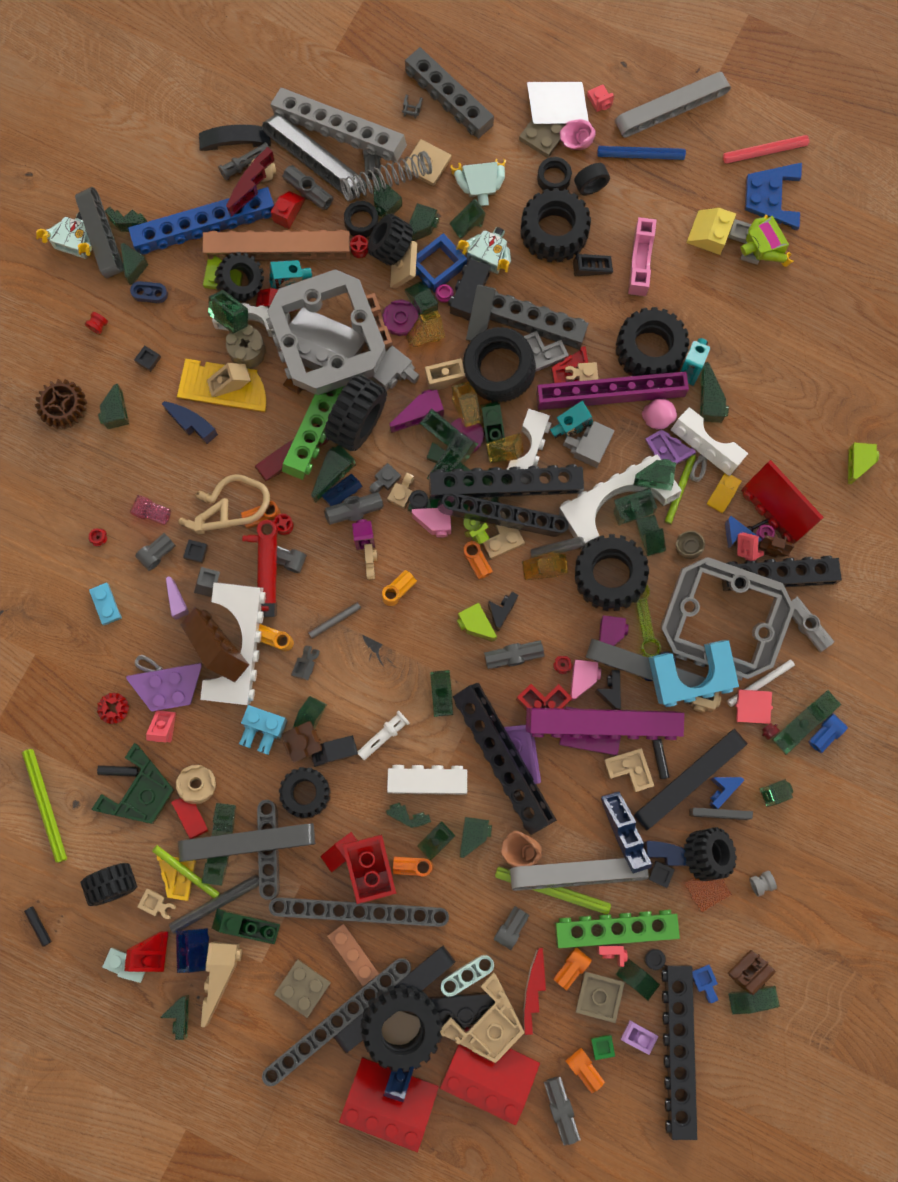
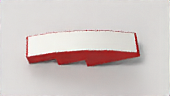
[523,947,546,1035]

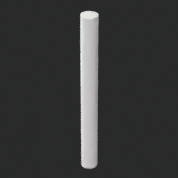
[727,659,795,707]

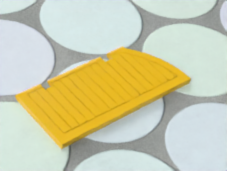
[177,359,266,412]

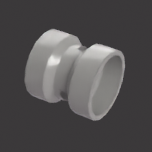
[749,870,777,897]

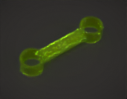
[636,585,661,657]

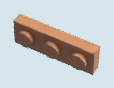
[327,924,379,986]

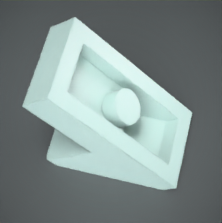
[102,948,145,983]

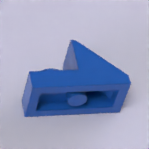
[725,516,761,548]
[709,777,744,809]

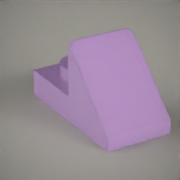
[620,1020,659,1055]

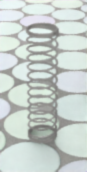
[340,151,432,202]

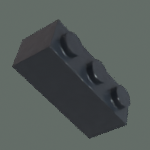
[448,258,491,321]

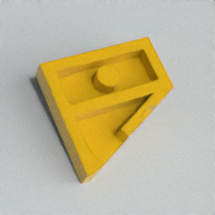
[157,856,196,901]

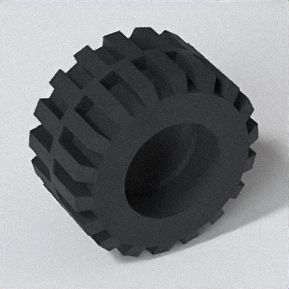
[368,213,413,266]
[214,252,264,303]
[279,767,331,819]
[684,827,737,881]
[80,863,138,906]

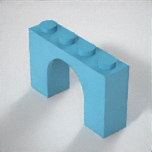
[648,640,739,707]

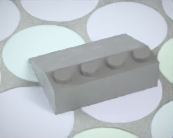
[276,307,366,370]

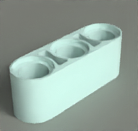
[441,955,494,996]

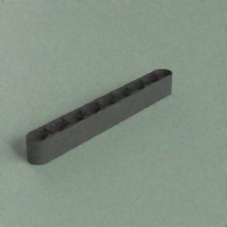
[269,897,449,927]
[262,958,411,1086]

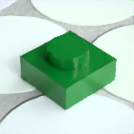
[591,1034,615,1060]

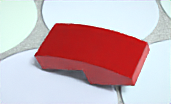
[171,798,208,839]

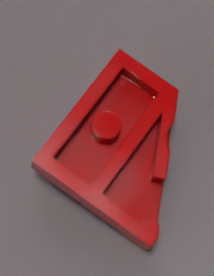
[551,346,588,383]
[124,931,168,972]

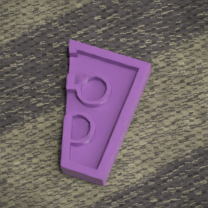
[504,724,541,784]

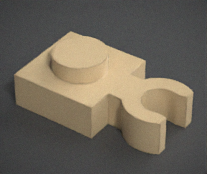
[565,362,598,382]
[364,544,377,580]
[137,889,177,919]

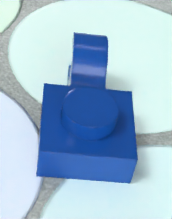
[692,964,718,1003]

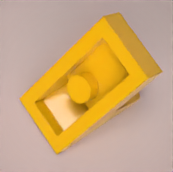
[706,473,742,514]

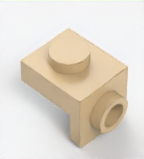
[689,691,721,713]

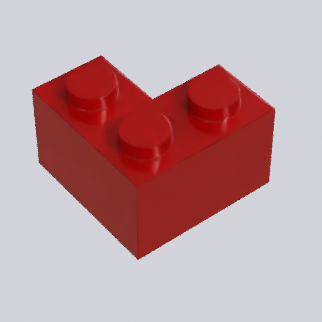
[516,684,572,710]

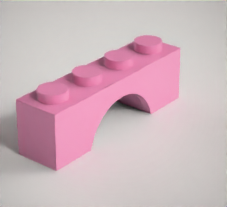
[628,217,656,296]

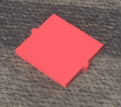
[735,689,773,724]

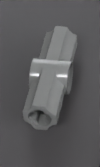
[792,596,834,653]

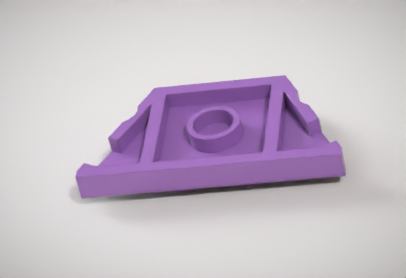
[126,663,202,711]

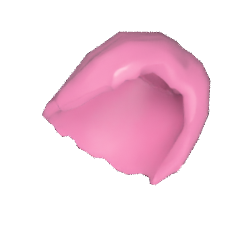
[560,119,596,150]
[642,399,677,430]

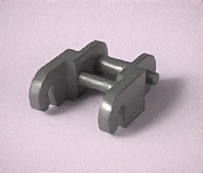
[402,94,423,119]

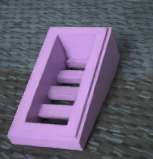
[166,576,189,620]

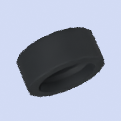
[537,157,572,191]
[574,163,610,195]
[344,201,378,238]

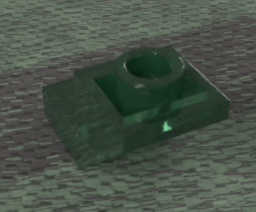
[105,207,147,232]
[386,803,431,829]
[728,986,780,1015]

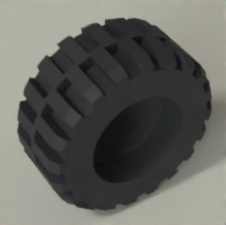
[520,188,591,263]
[616,307,689,376]
[325,375,387,451]
[575,534,649,611]
[361,985,442,1072]

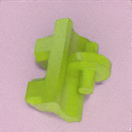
[463,518,490,544]

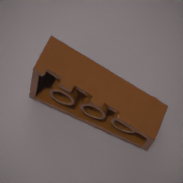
[180,608,249,682]

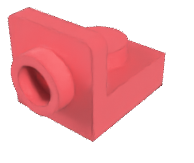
[587,84,614,112]
[737,532,764,561]
[597,945,628,967]

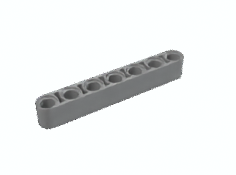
[615,72,731,137]
[510,858,649,891]

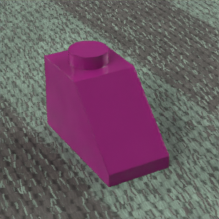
[352,519,375,550]
[599,615,629,646]

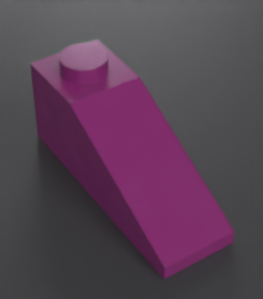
[390,389,444,433]

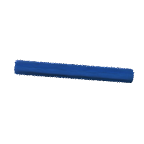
[597,146,686,160]

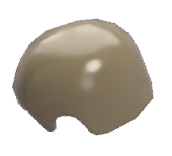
[676,531,705,559]

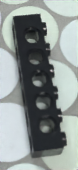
[722,556,842,591]

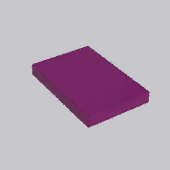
[559,706,621,756]

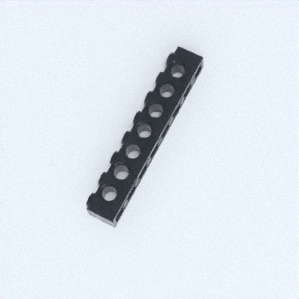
[429,464,584,500]
[452,682,557,836]
[661,965,697,1140]

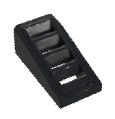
[573,254,613,276]

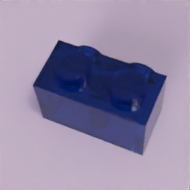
[176,928,209,973]

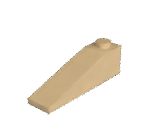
[201,941,242,1027]

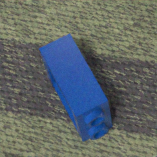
[416,233,467,293]

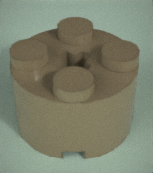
[226,325,266,369]

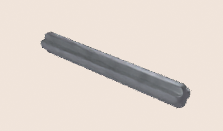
[169,875,259,933]

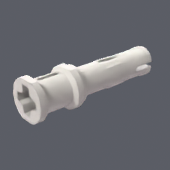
[357,710,410,760]

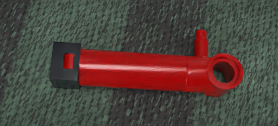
[242,520,279,617]

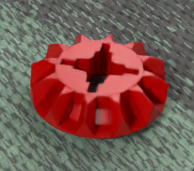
[97,693,129,724]

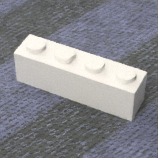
[387,765,467,795]

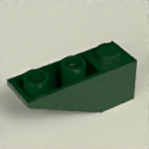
[479,402,508,463]
[212,908,280,944]

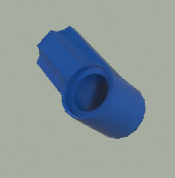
[808,713,848,753]

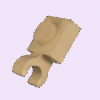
[387,473,414,509]

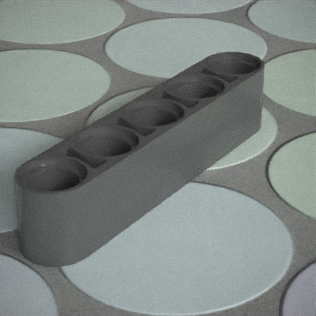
[75,187,124,279]
[257,800,280,900]

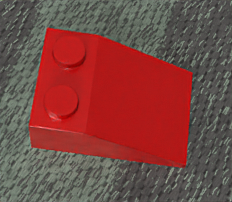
[342,834,396,904]

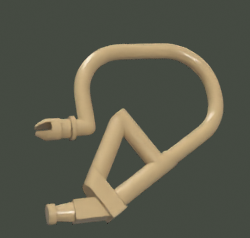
[179,474,270,535]

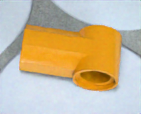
[382,570,417,606]
[259,624,294,652]

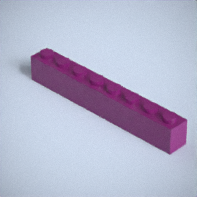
[536,372,689,410]
[526,708,684,740]

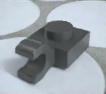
[369,463,401,494]
[291,645,320,680]

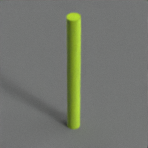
[664,455,696,525]
[152,845,220,898]

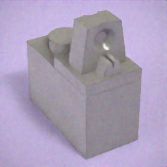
[369,346,419,391]
[563,421,615,468]

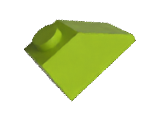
[848,443,879,484]
[456,603,497,641]

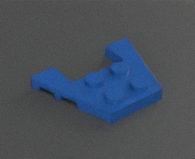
[745,163,802,230]

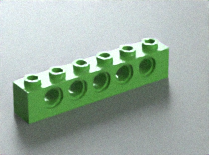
[282,386,345,480]
[555,910,680,948]

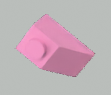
[412,508,451,537]
[570,660,601,701]

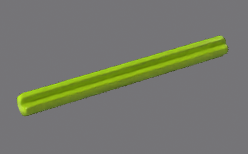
[22,749,67,863]
[495,866,611,915]

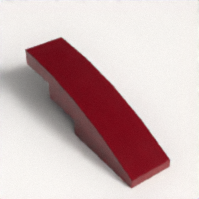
[226,147,275,217]
[255,424,329,481]

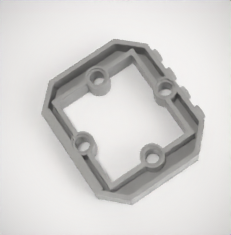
[266,269,386,395]
[660,557,795,681]

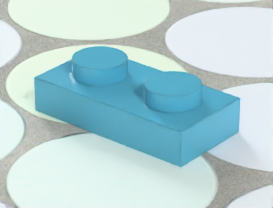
[89,582,122,625]

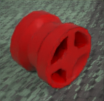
[350,235,368,258]
[85,312,108,335]
[274,513,294,535]

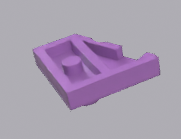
[645,429,696,469]

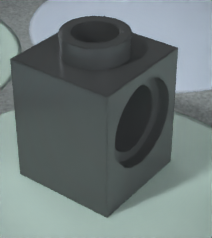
[194,567,220,597]

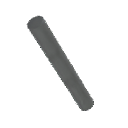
[308,602,361,639]

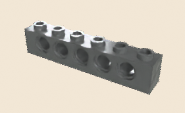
[405,47,494,139]
[489,291,589,350]

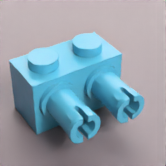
[239,705,288,755]

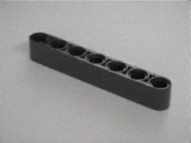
[437,493,569,537]
[633,728,748,831]
[333,945,456,1054]

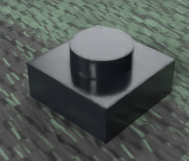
[134,345,161,372]
[183,540,208,564]
[648,861,675,888]

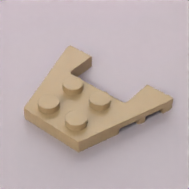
[440,972,525,1063]

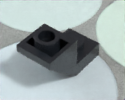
[312,735,358,767]

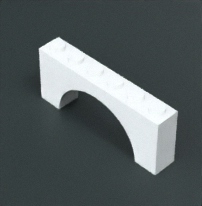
[559,454,682,549]
[200,583,266,705]

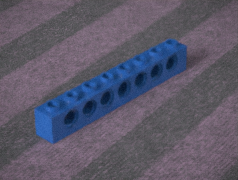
[128,187,274,255]

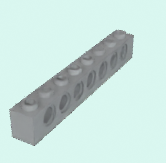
[270,88,407,162]

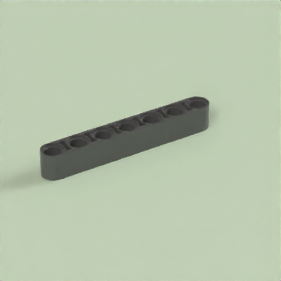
[262,113,367,199]
[585,639,711,700]
[178,823,316,862]

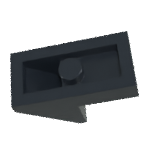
[488,592,518,631]
[595,670,621,710]

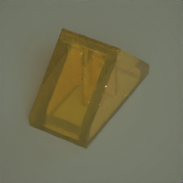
[487,433,524,462]

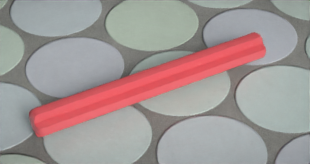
[723,135,809,164]

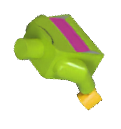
[741,215,794,267]

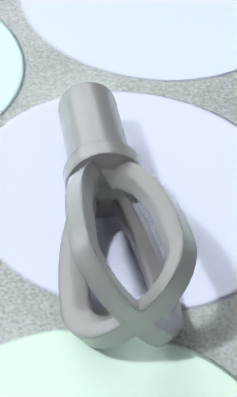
[689,454,707,482]
[135,655,163,672]

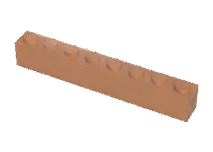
[203,230,350,261]

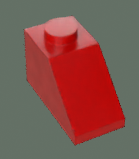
[271,191,306,229]
[320,832,358,873]

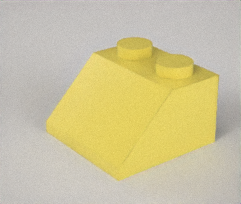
[686,208,736,255]

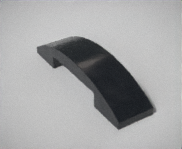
[199,125,271,151]

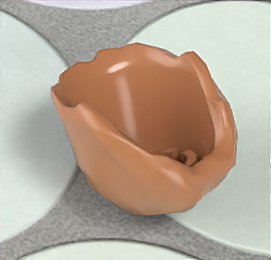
[501,831,542,867]

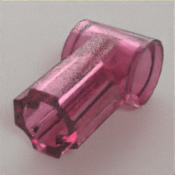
[130,495,171,525]

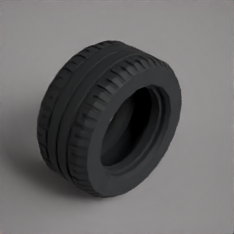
[463,327,536,403]

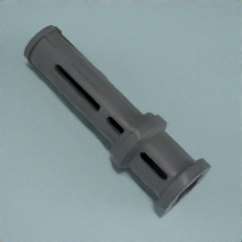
[218,142,269,181]

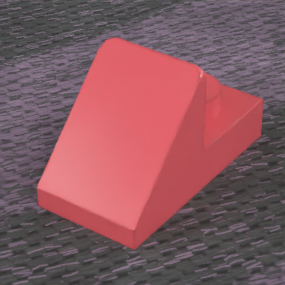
[146,710,176,743]

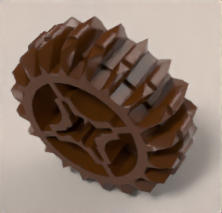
[35,379,87,429]

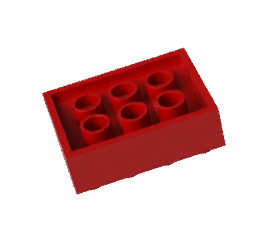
[741,460,824,545]
[440,1027,540,1126]
[339,1057,439,1153]

